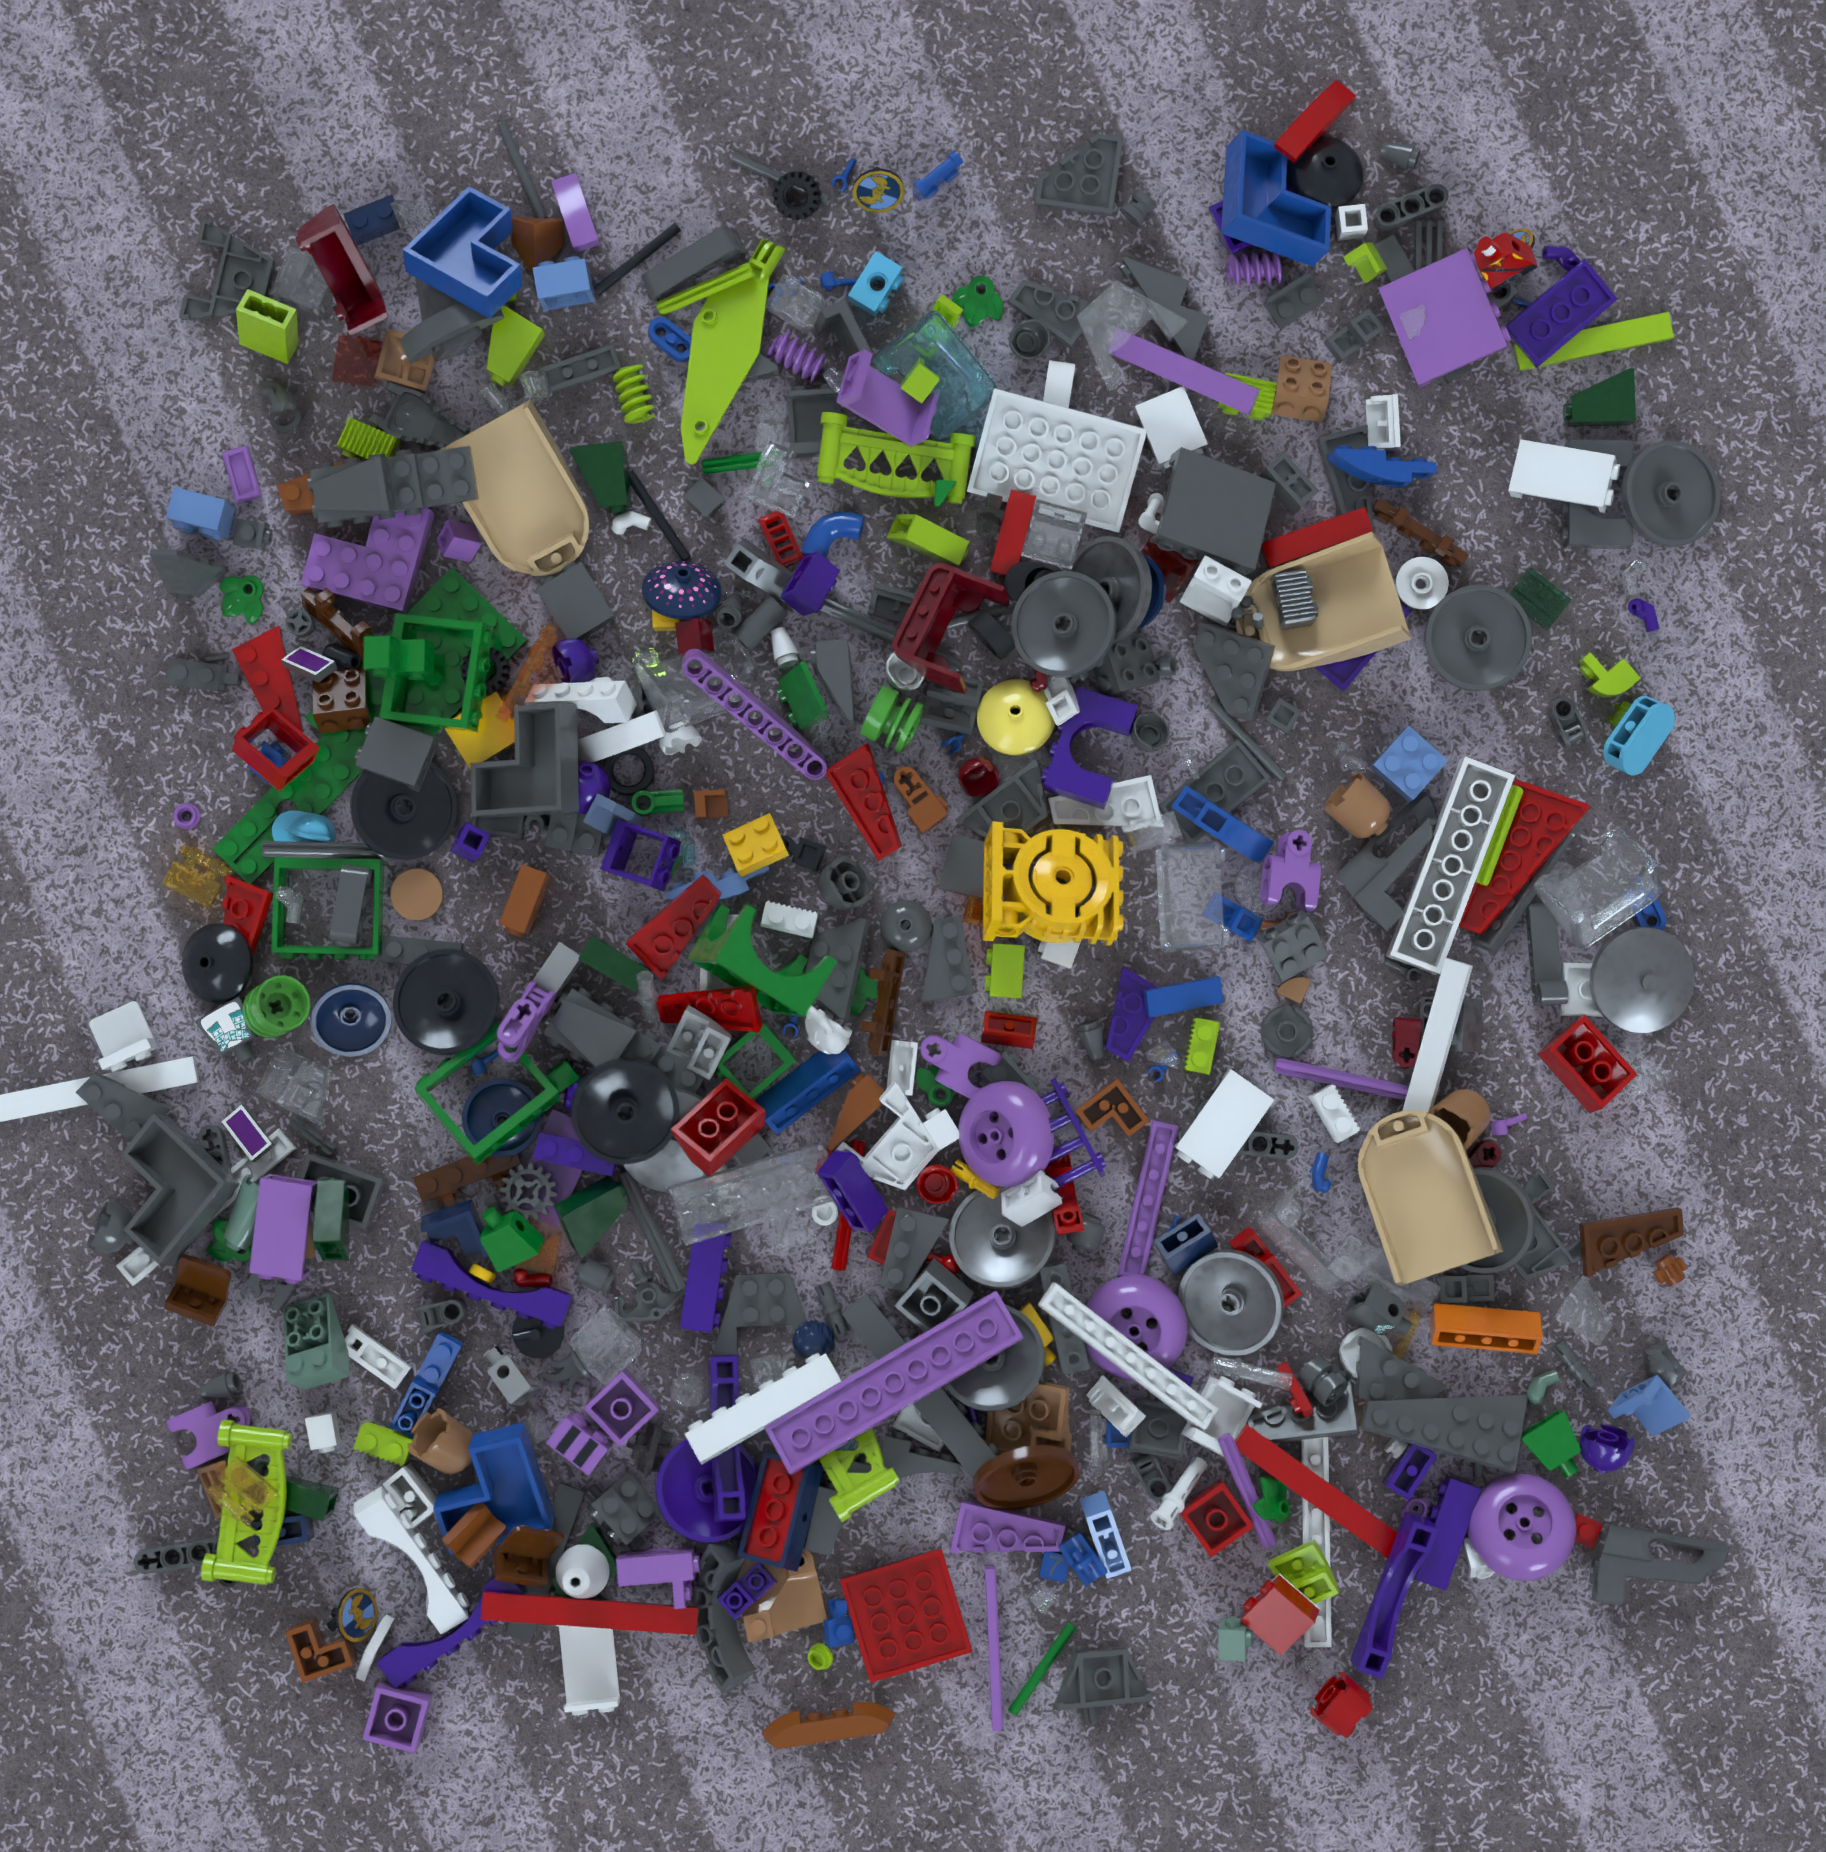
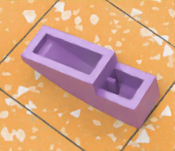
[551,173,600,253]

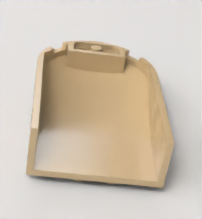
[440,399,590,576]
[1236,532,1412,671]
[1358,1110,1504,1285]

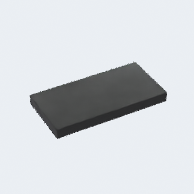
[1158,738,1272,846]

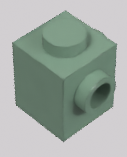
[1218,1617,1253,1662]

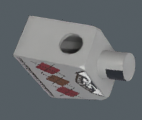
[485,1346,542,1406]

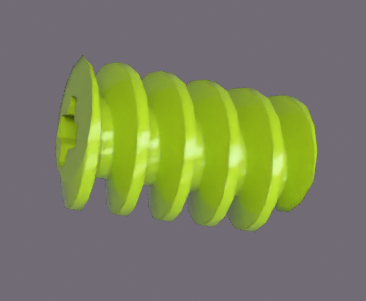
[612,364,656,424]

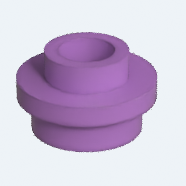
[173,803,201,829]

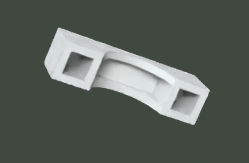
[524,681,637,723]

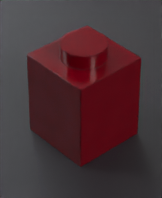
[675,618,715,660]

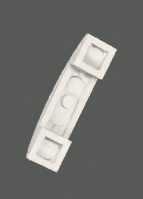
[1043,675,1080,726]
[578,710,666,763]

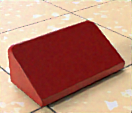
[981,1011,1037,1049]

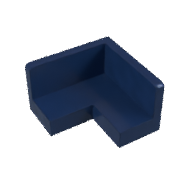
[420,1199,489,1258]

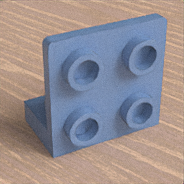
[1607,1375,1691,1436]

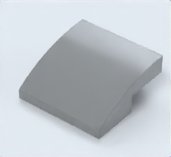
[666,1005,732,1080]

